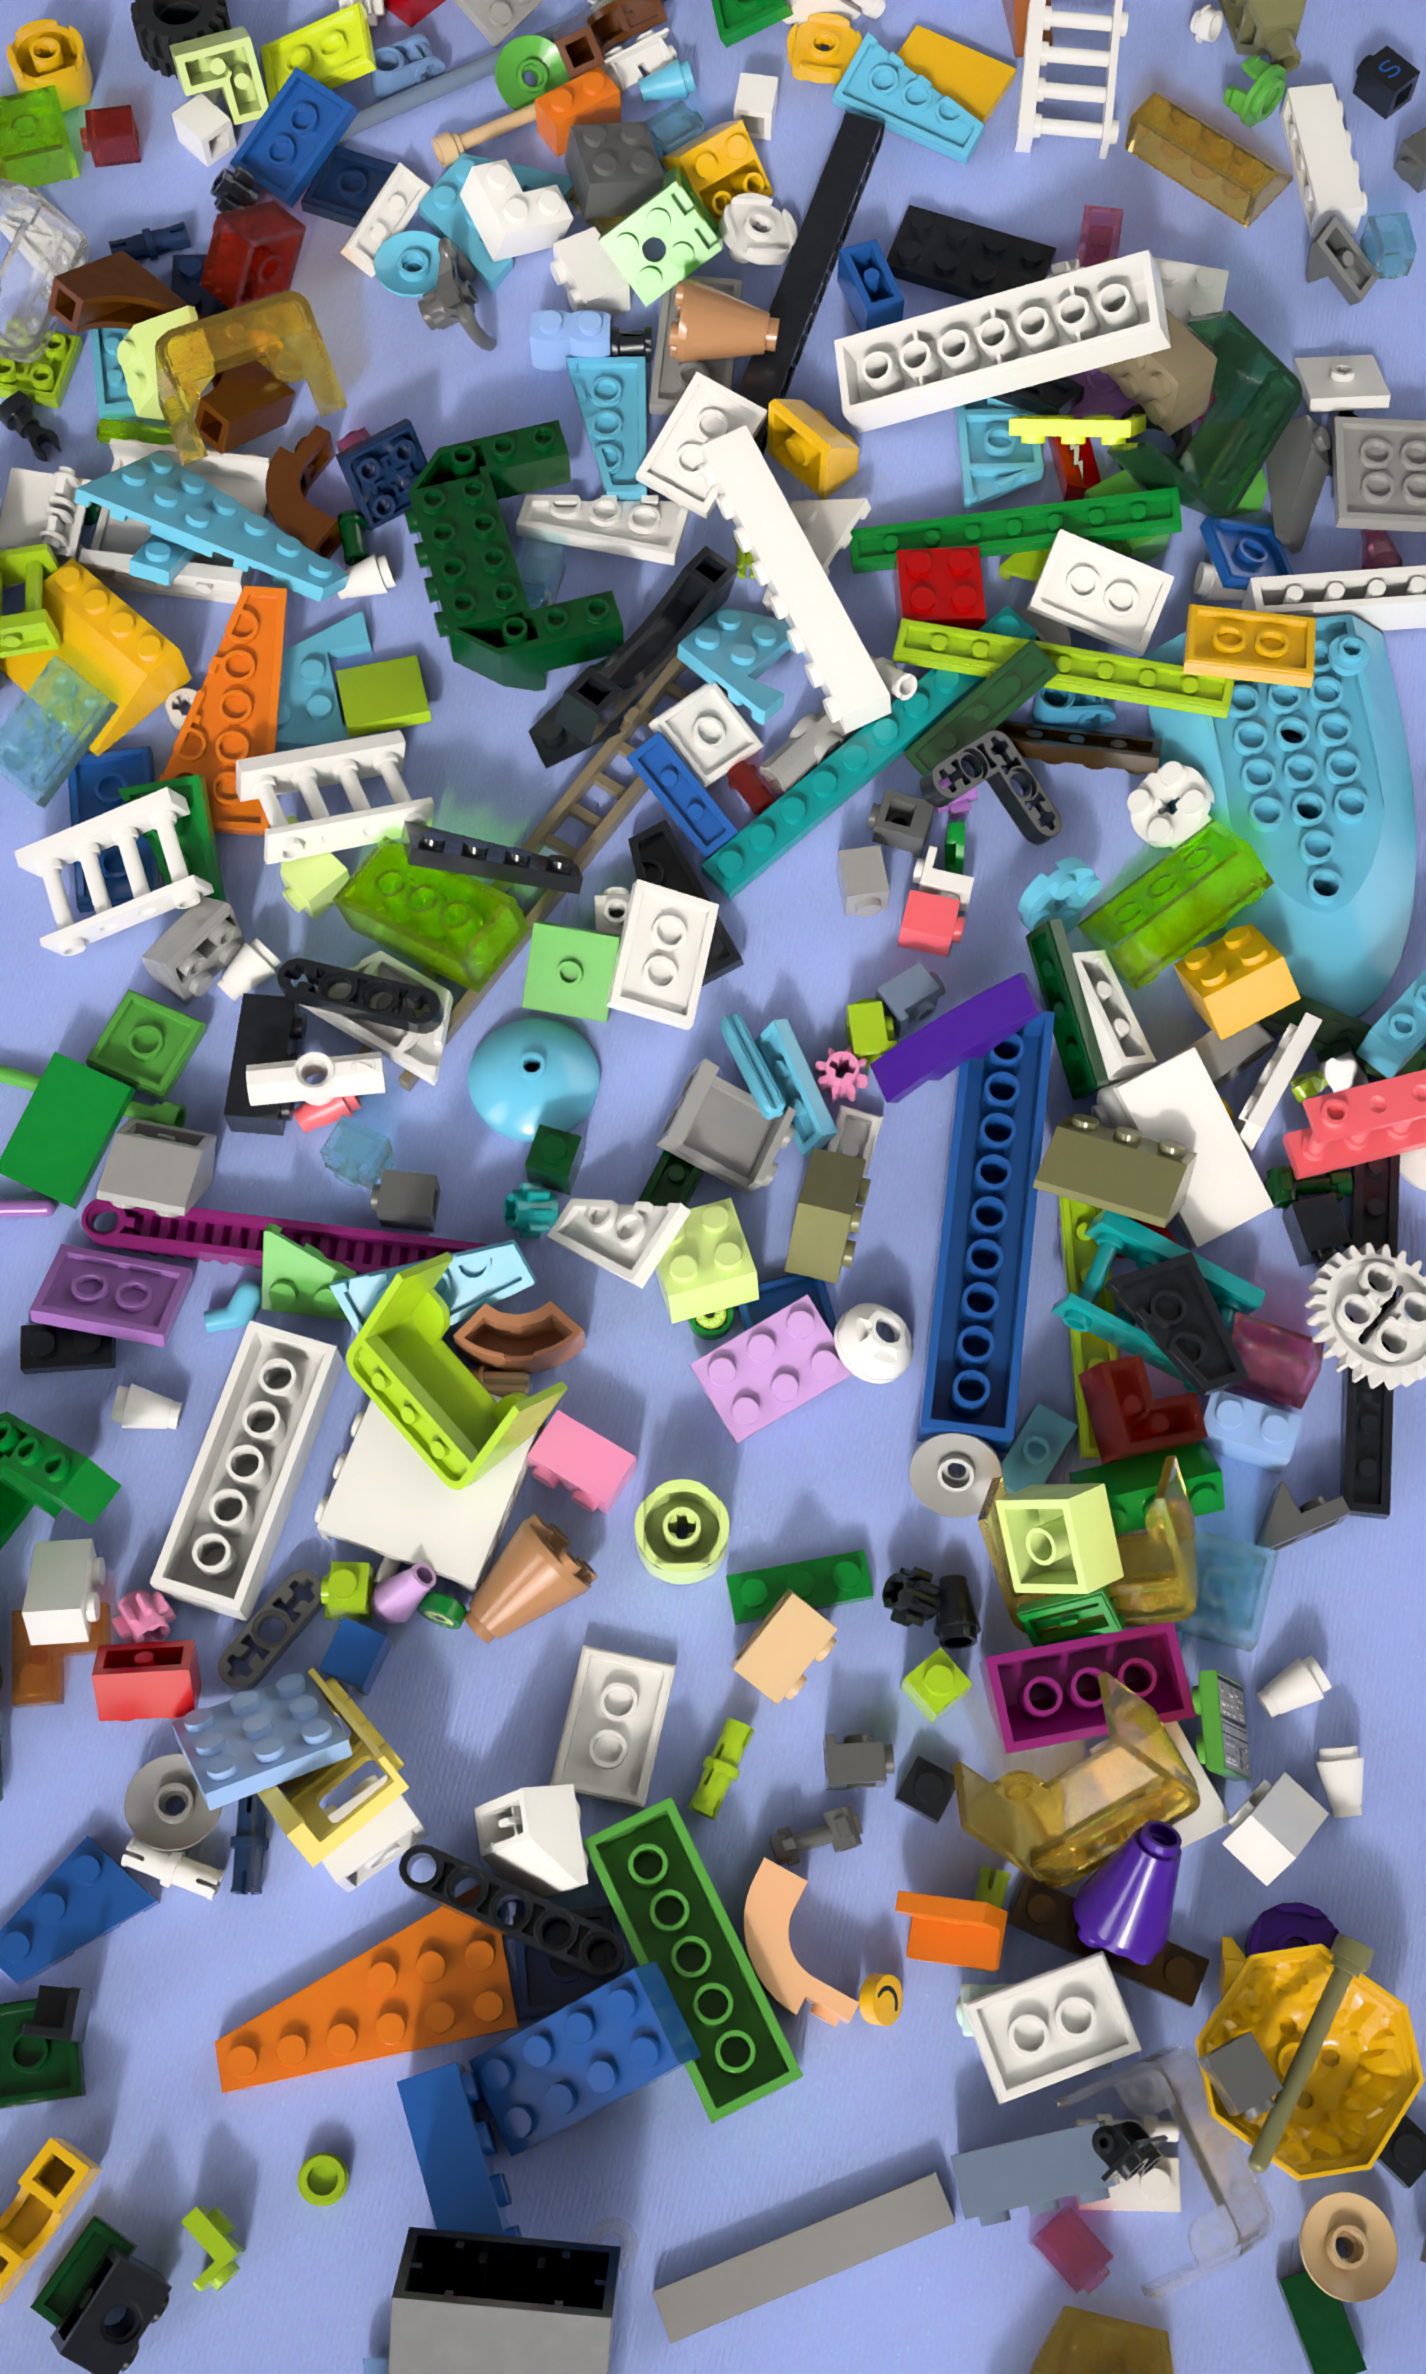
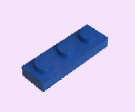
[626,731,739,859]

